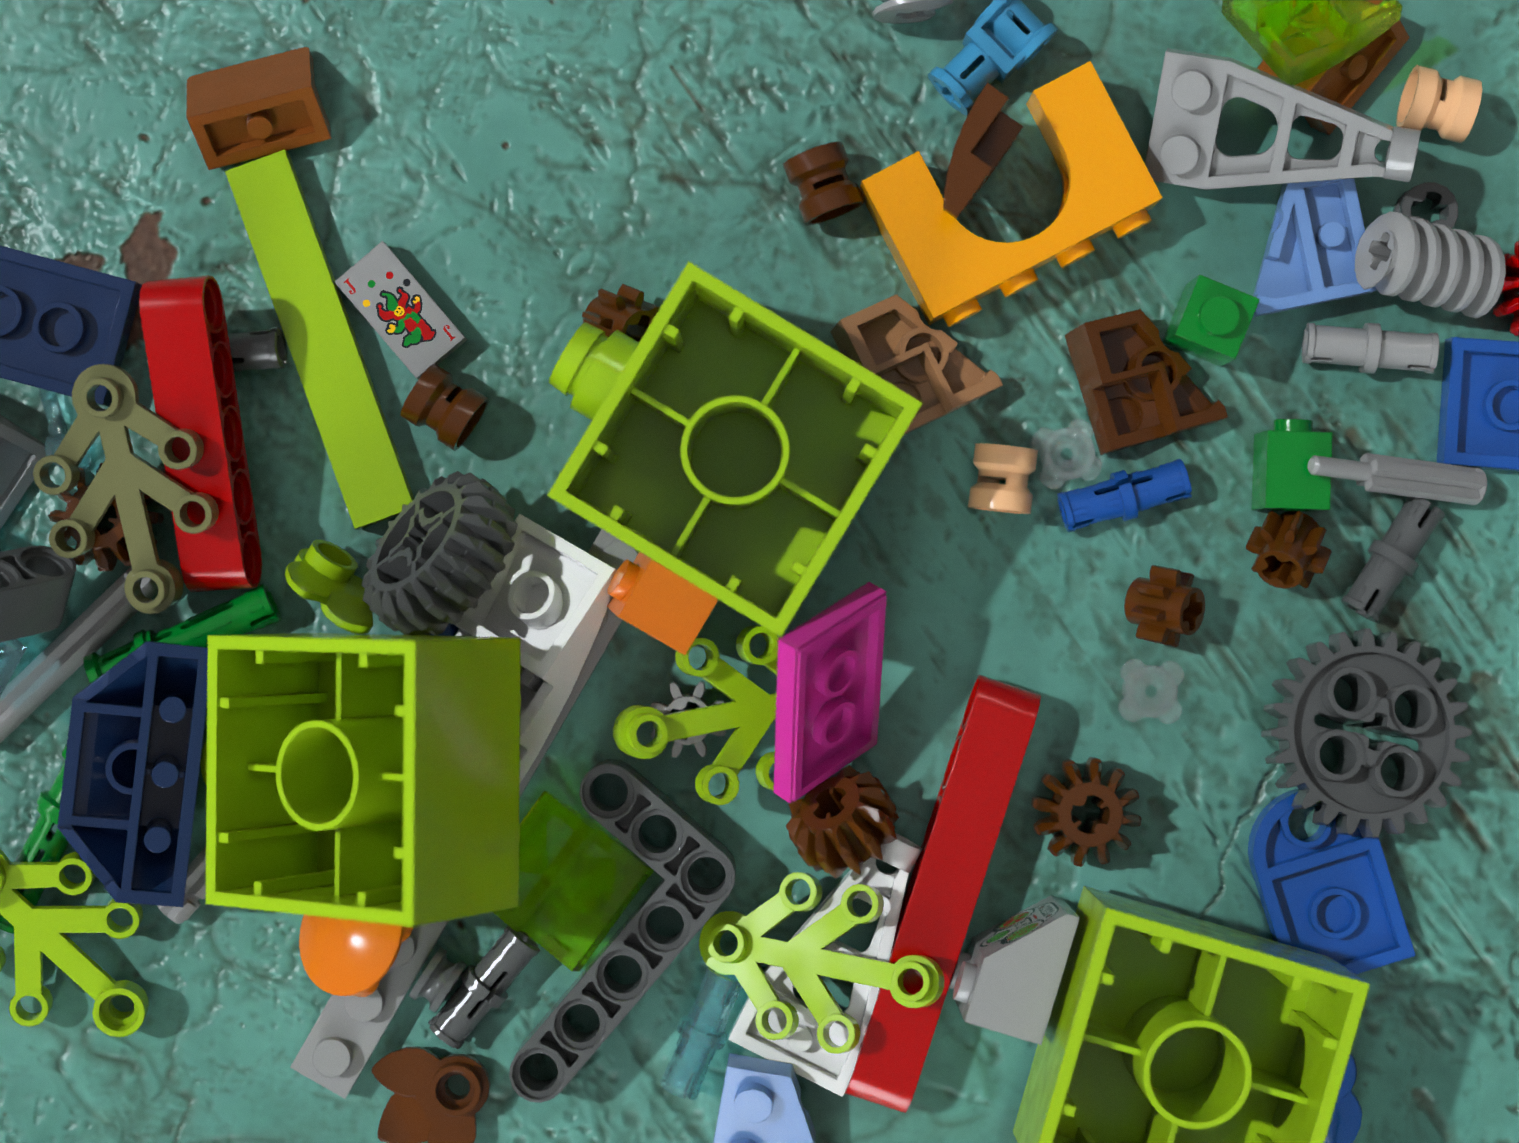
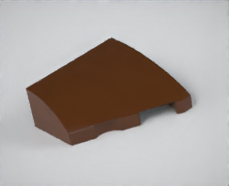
[943,83,1023,219]
[1064,309,1228,455]

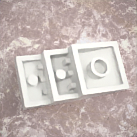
[455,514,617,783]

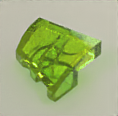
[1221,0,1402,85]

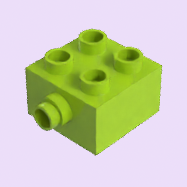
[547,261,923,637]
[200,633,521,927]
[1013,886,1370,1143]

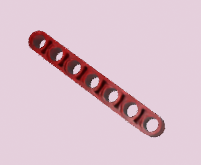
[844,675,1041,1113]

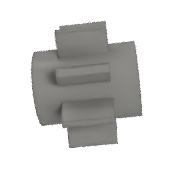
[650,681,726,758]

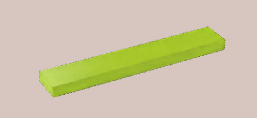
[225,149,414,530]

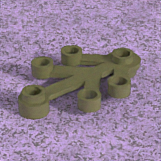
[33,364,219,614]

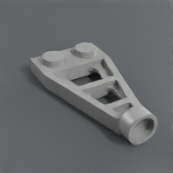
[1145,48,1421,190]

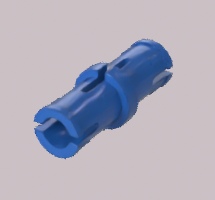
[1057,459,1192,532]

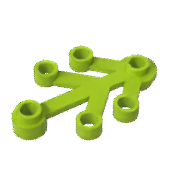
[613,625,779,805]
[0,850,149,1037]
[699,872,945,1054]

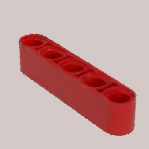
[139,275,262,592]

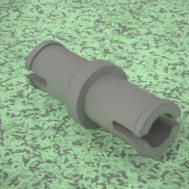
[1302,323,1439,374]

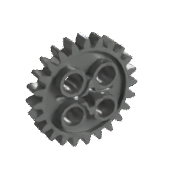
[1261,629,1472,837]

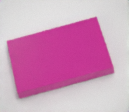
[774,582,887,803]

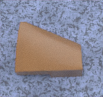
[830,294,1003,436]

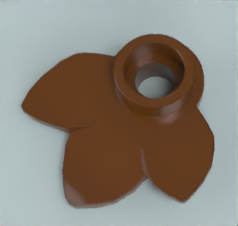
[372,1046,490,1143]

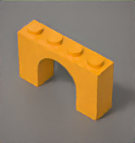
[860,61,1163,327]

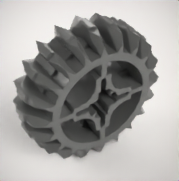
[362,471,518,636]

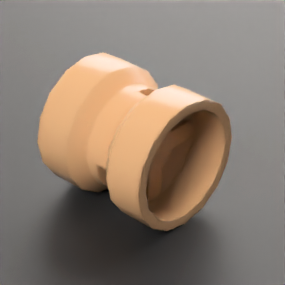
[1396,65,1482,143]
[968,443,1038,514]

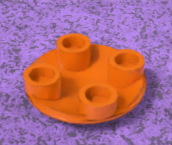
[299,915,413,997]

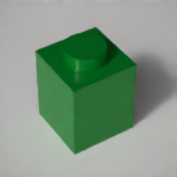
[1162,275,1260,367]
[1251,419,1333,512]

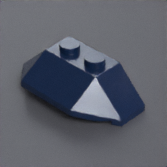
[57,641,208,907]

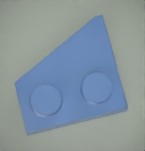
[1253,178,1377,317]
[713,1053,816,1143]

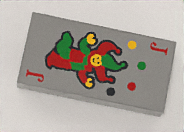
[335,241,467,380]

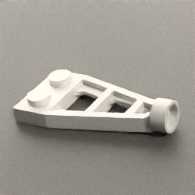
[728,833,922,1097]

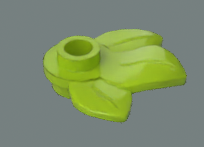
[285,539,374,634]

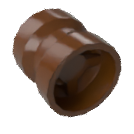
[783,141,864,226]
[400,363,489,451]

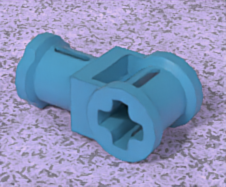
[928,0,1058,116]

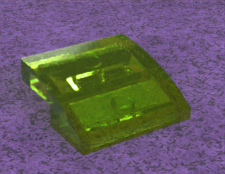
[493,791,654,972]

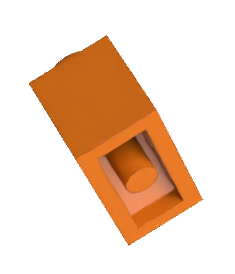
[607,552,719,655]

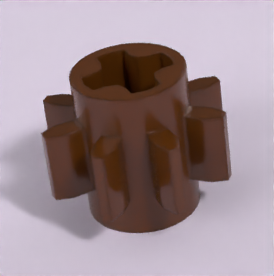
[582,284,660,342]
[1245,511,1332,589]
[1124,565,1205,647]

